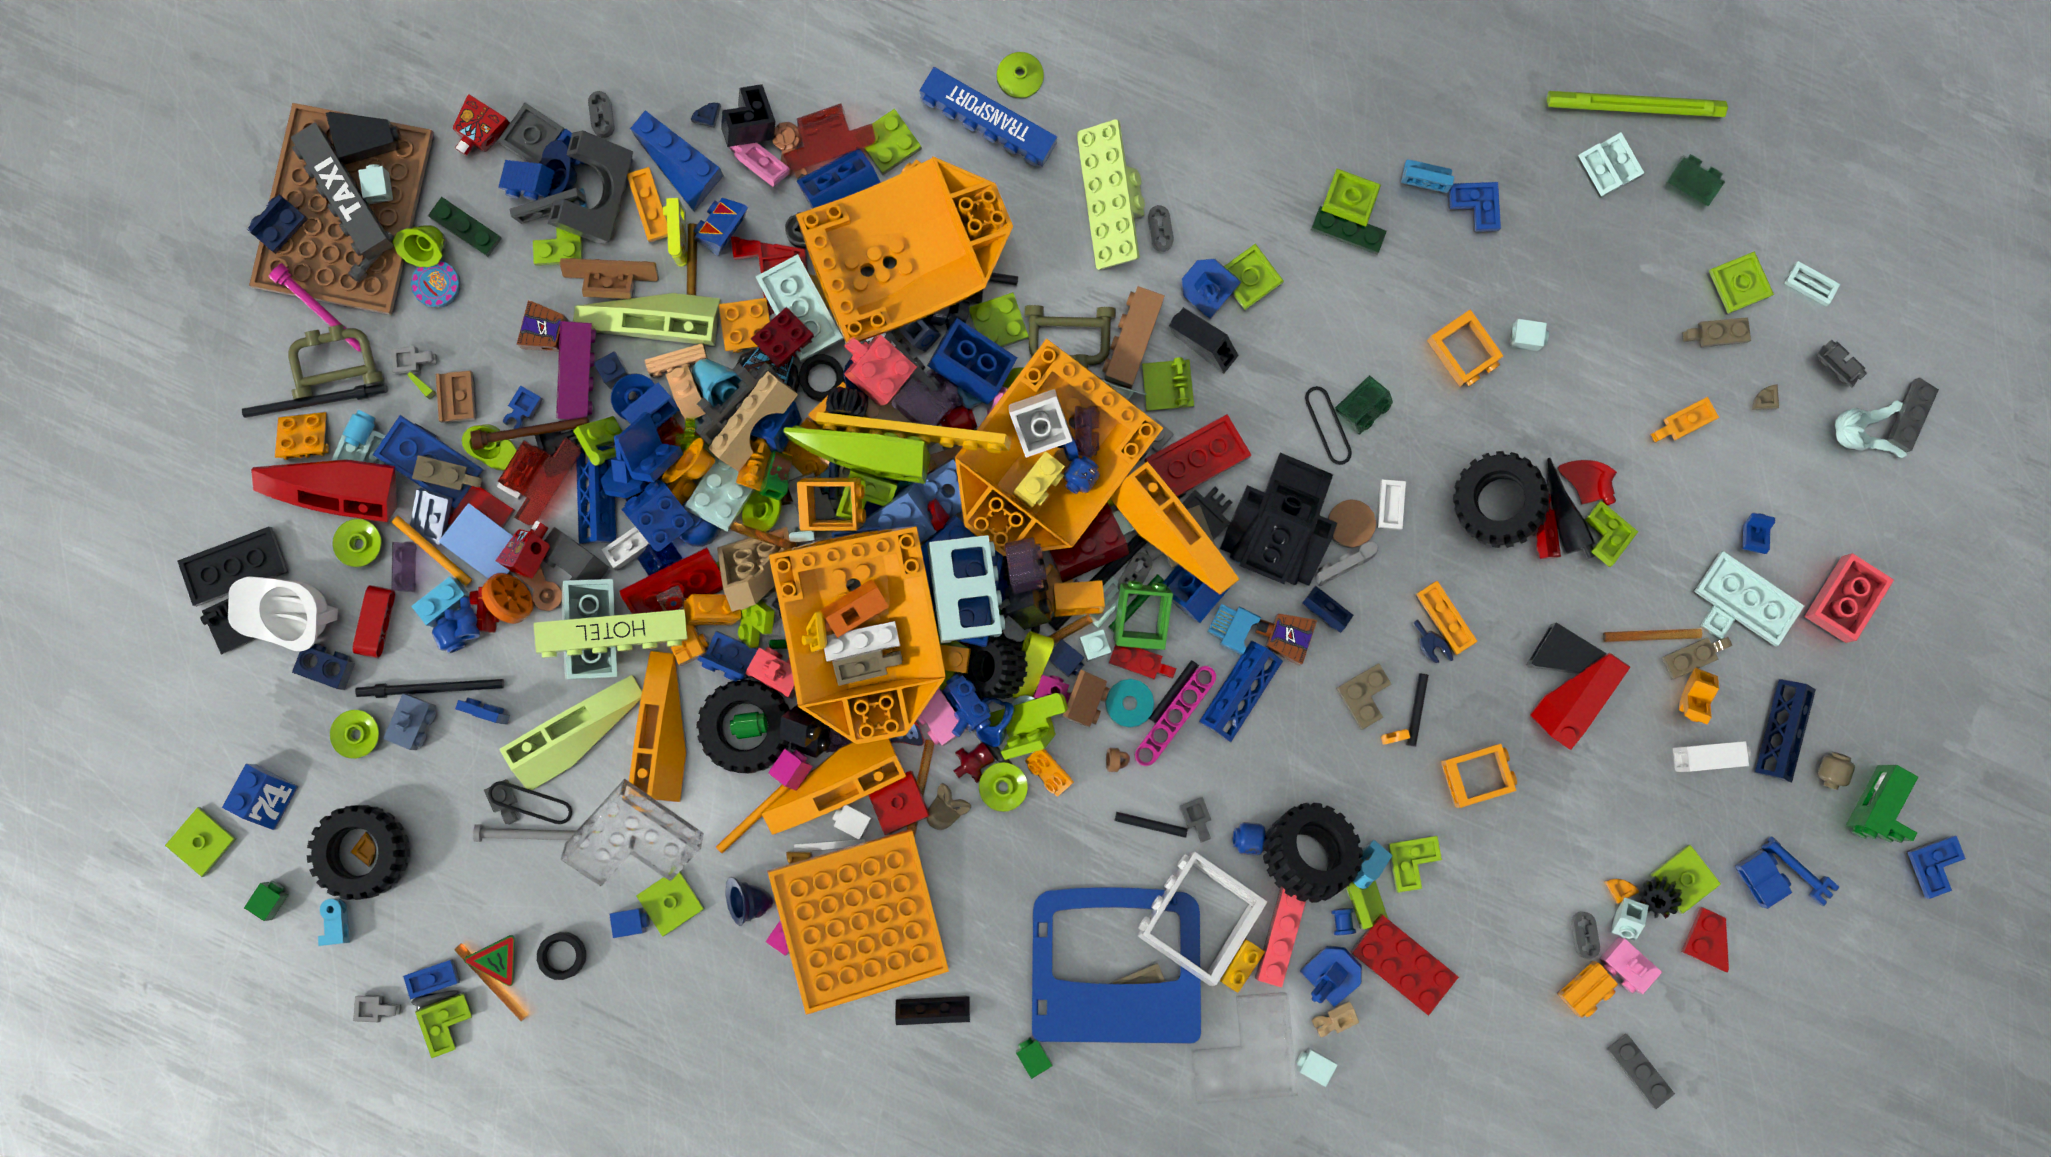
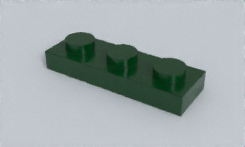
[428,196,502,257]
[1311,206,1387,255]

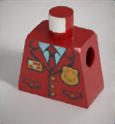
[453,94,510,156]
[495,521,550,579]

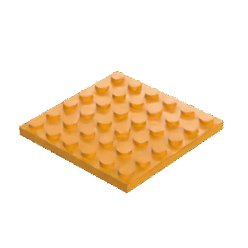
[767,829,949,1015]

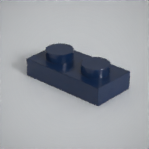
[1302,585,1354,633]

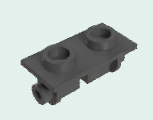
[1817,340,1867,388]

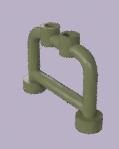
[1025,305,1116,369]
[288,325,384,399]

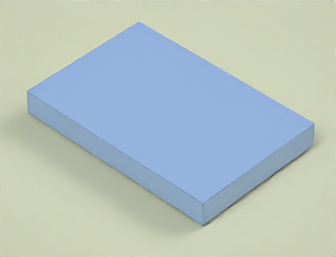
[438,503,513,579]

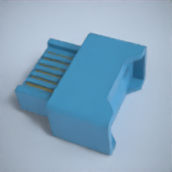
[1207,604,1261,655]

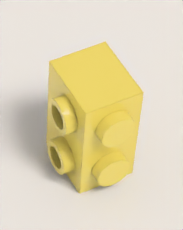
[1013,451,1065,509]

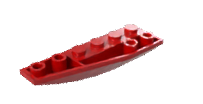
[251,459,397,522]

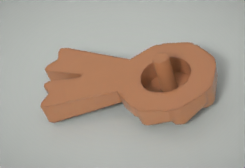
[773,122,808,178]
[515,564,562,611]

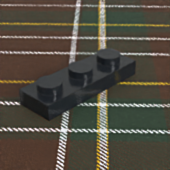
[895,996,970,1025]

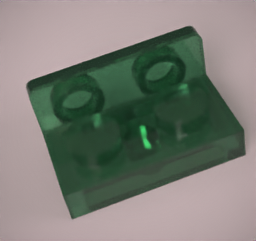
[1667,154,1725,206]
[1335,375,1393,434]

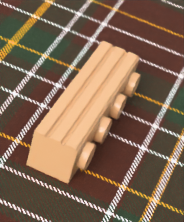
[645,343,708,378]

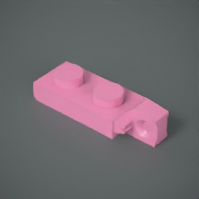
[729,143,790,187]

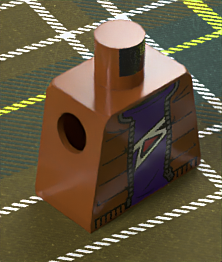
[517,300,568,352]
[1255,614,1317,666]

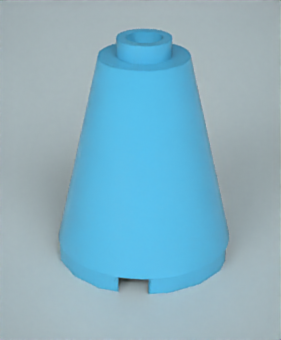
[692,359,742,407]

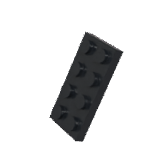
[177,526,288,607]

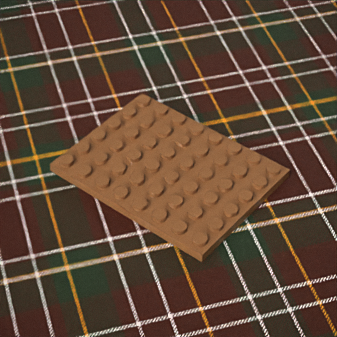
[249,103,434,315]

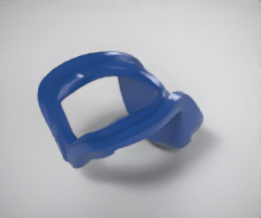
[976,697,1014,747]

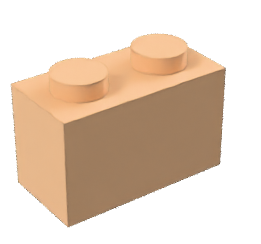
[665,365,706,423]

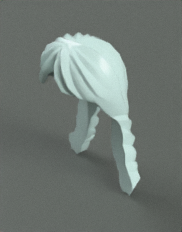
[1835,400,1907,458]

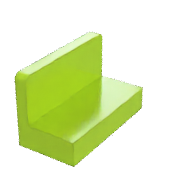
[1346,881,1388,930]

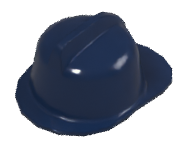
[541,140,577,196]

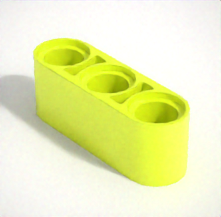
[1012,631,1054,699]

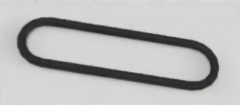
[1305,386,1352,465]
[488,781,572,824]

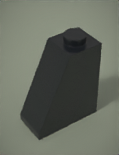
[326,112,401,165]
[1169,307,1239,374]
[1526,622,1607,674]

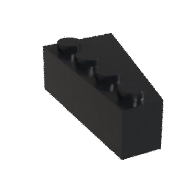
[1003,552,1053,630]

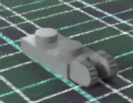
[1315,541,1379,586]

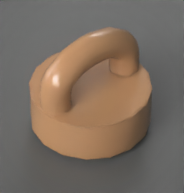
[1106,748,1130,772]

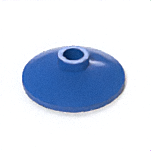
[611,373,655,420]

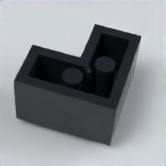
[721,84,776,147]
[779,704,831,758]

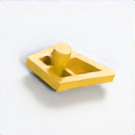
[802,611,827,652]

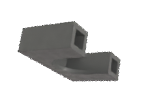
[548,130,633,243]

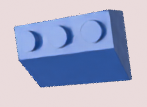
[797,147,881,209]

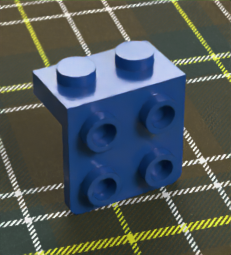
[621,479,694,551]
[697,631,758,682]

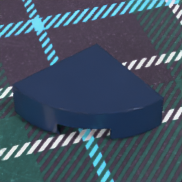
[691,102,721,128]

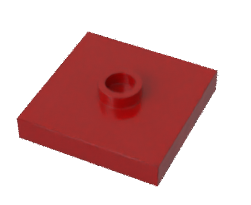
[448,486,515,528]
[869,771,930,835]

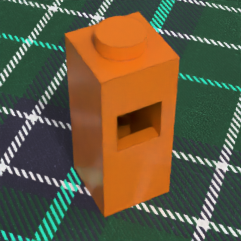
[821,579,889,638]

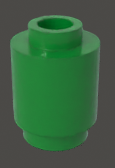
[730,711,768,739]

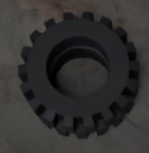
[963,636,1028,699]

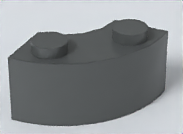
[543,527,610,580]

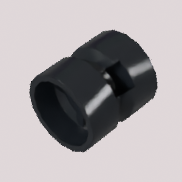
[927,300,970,328]

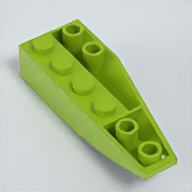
[784,426,931,484]

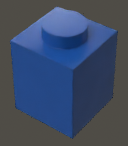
[609,908,649,938]

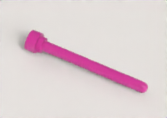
[269,263,361,352]

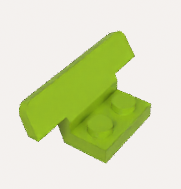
[989,693,1068,760]

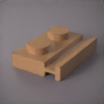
[436,371,476,423]

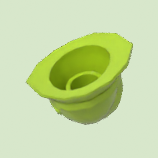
[392,225,446,267]

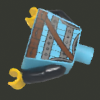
[736,348,800,399]

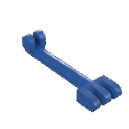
[1761,836,1839,906]

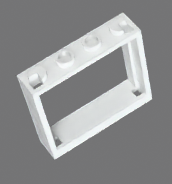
[1137,852,1267,986]

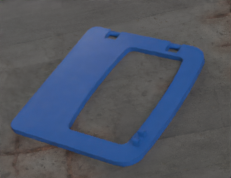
[1032,887,1201,1044]

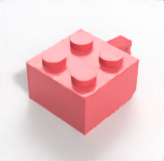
[844,335,917,406]
[745,647,796,699]

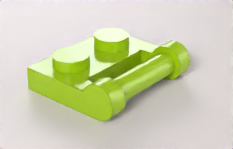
[573,416,623,466]

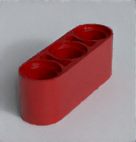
[353,585,395,658]

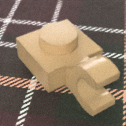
[1312,1001,1359,1037]

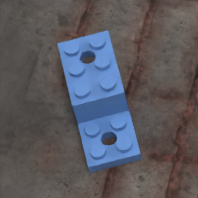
[860,456,962,542]

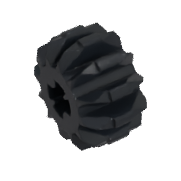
[826,386,868,417]
[1639,876,1683,919]

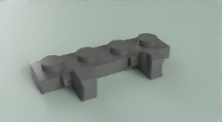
[695,362,783,445]

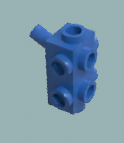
[942,674,991,737]

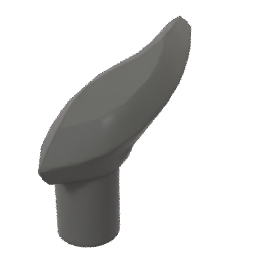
[411,991,459,1010]

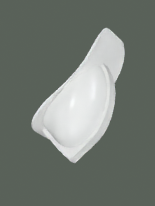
[228,576,338,651]

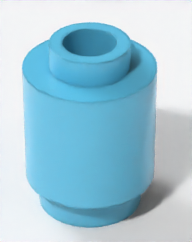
[342,410,376,448]

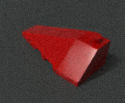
[1530,652,1630,750]

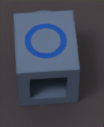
[899,318,941,352]

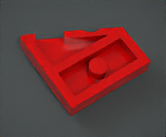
[1681,907,1729,973]

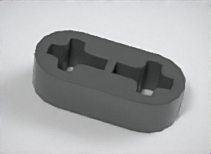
[588,91,615,138]
[1148,205,1174,252]
[1117,553,1152,596]
[1571,912,1600,959]

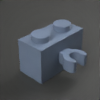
[383,693,436,750]

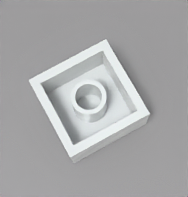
[1008,389,1072,457]

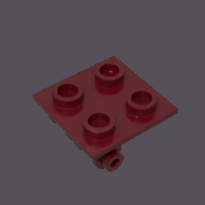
[751,307,814,369]

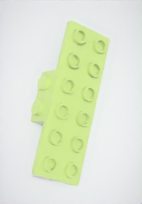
[1077,119,1145,270]

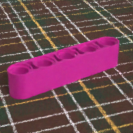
[1134,666,1216,766]

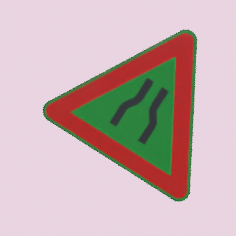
[464,935,515,986]

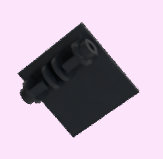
[200,598,256,655]

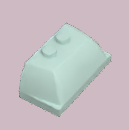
[562,579,617,679]

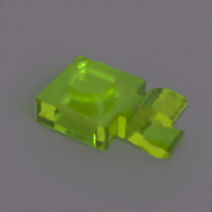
[674,418,701,452]

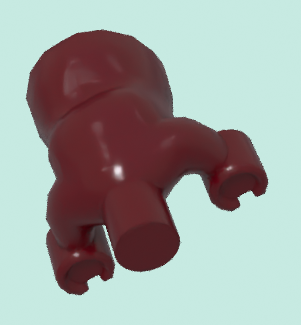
[953,742,995,783]

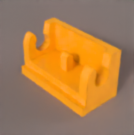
[1053,580,1105,617]

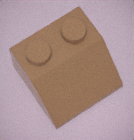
[1062,669,1110,728]

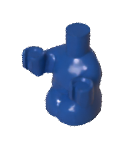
[445,597,480,641]

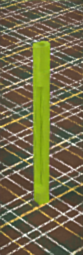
[1547,91,1728,117]

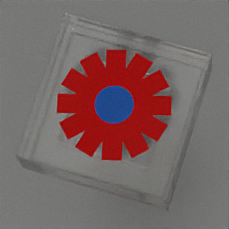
[656,585,686,611]

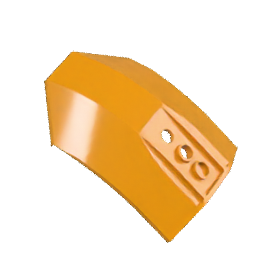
[796,156,1013,343]
[955,338,1163,556]
[769,526,946,745]

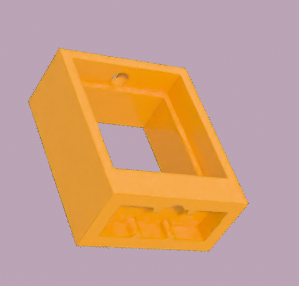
[1427,309,1503,387]
[797,478,866,531]
[1441,744,1517,808]

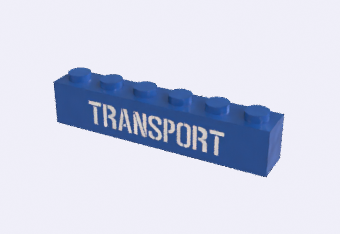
[919,67,1057,167]

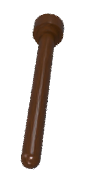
[470,417,590,450]

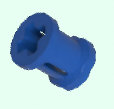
[1331,908,1356,935]

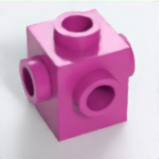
[1033,675,1070,703]

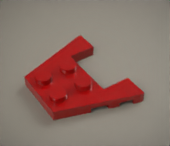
[731,236,809,316]

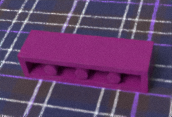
[556,321,596,419]

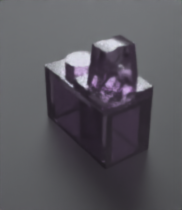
[892,378,958,426]

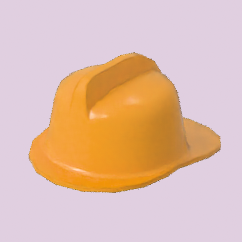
[662,438,715,484]

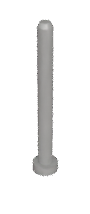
[473,824,584,842]

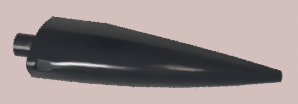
[1547,458,1596,559]

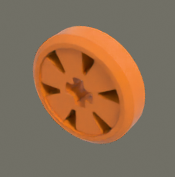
[482,573,534,624]

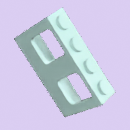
[927,535,1005,644]

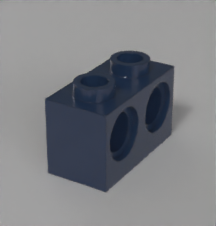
[292,643,355,690]

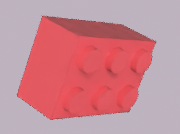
[1804,553,1894,643]

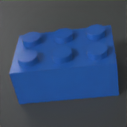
[927,318,1018,405]

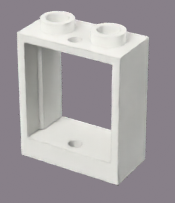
[1673,741,1751,772]

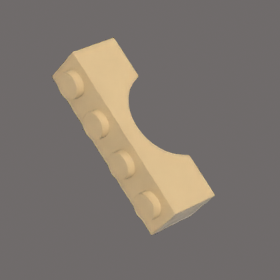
[708,371,798,472]

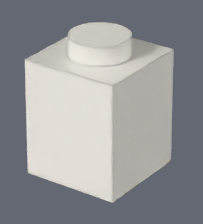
[833,804,872,840]

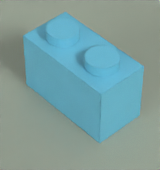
[411,576,469,627]

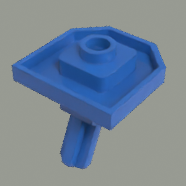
[1182,259,1242,319]
[600,434,649,498]
[1300,946,1362,1007]

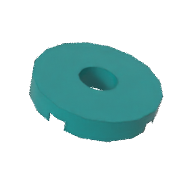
[1105,679,1154,728]

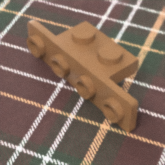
[560,258,658,299]

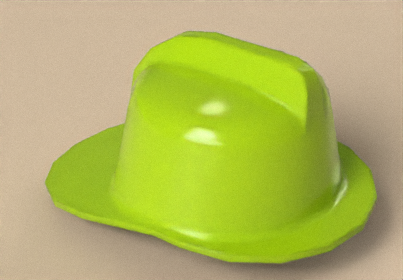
[461,424,518,471]

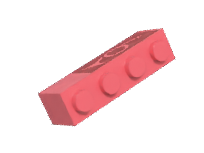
[1255,886,1306,987]

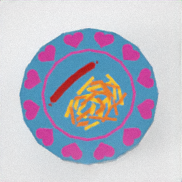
[411,261,460,308]

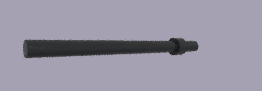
[242,384,387,418]
[355,679,504,698]

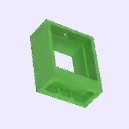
[1113,581,1173,650]

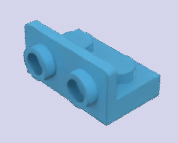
[1401,159,1455,193]

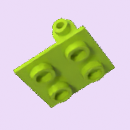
[1142,357,1194,411]

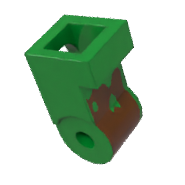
[759,450,793,501]

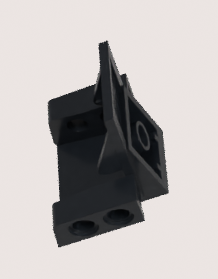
[1220,452,1337,586]

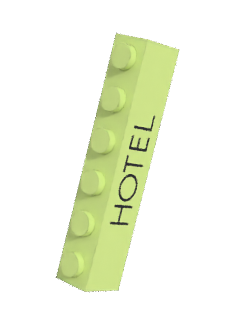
[534,609,687,658]

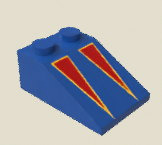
[693,198,748,256]

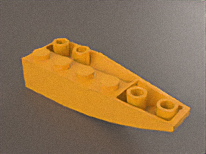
[1110,462,1239,595]
[627,651,687,802]
[761,739,906,835]

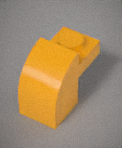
[1679,668,1719,724]

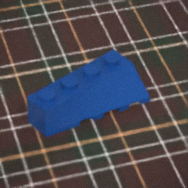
[630,110,724,212]

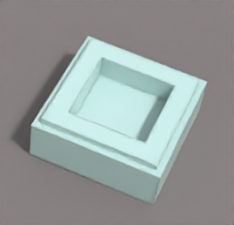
[1700,605,1735,639]

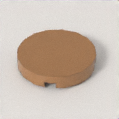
[1328,499,1376,548]

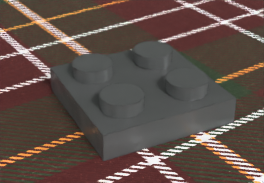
[498,102,564,164]

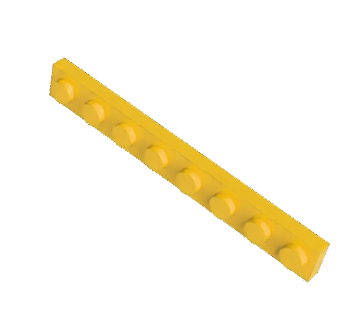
[815,412,1011,453]

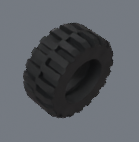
[1453,451,1550,548]
[696,679,790,774]
[1263,802,1363,903]
[306,805,410,900]

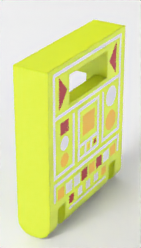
[663,198,687,267]

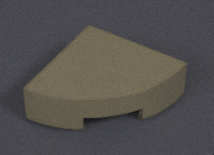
[1752,384,1779,410]

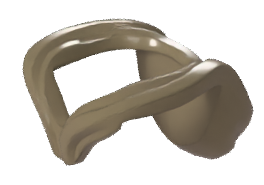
[927,783,971,830]

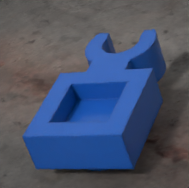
[503,385,543,429]

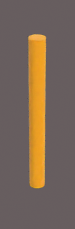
[392,515,473,587]
[716,784,790,854]

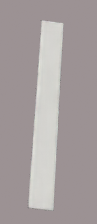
[794,839,865,852]

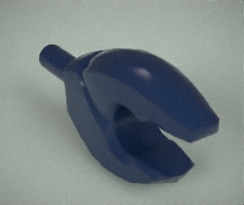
[1413,619,1453,663]

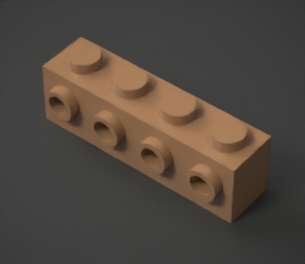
[1102,286,1165,389]

